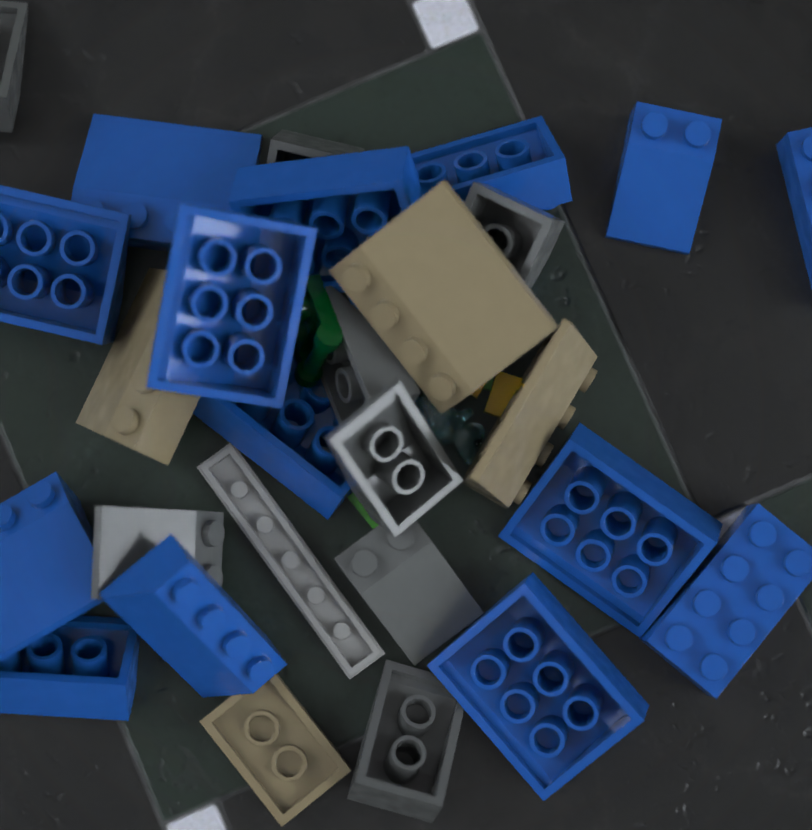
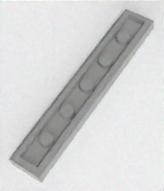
[197,443,385,680]

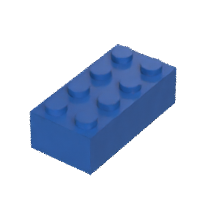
[639,503,812,699]

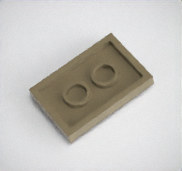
[199,674,352,827]

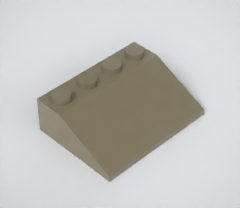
[329,179,558,414]
[75,268,201,465]
[461,319,598,508]

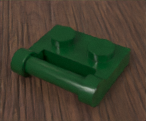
[293,274,343,388]

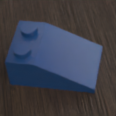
[605,101,722,255]

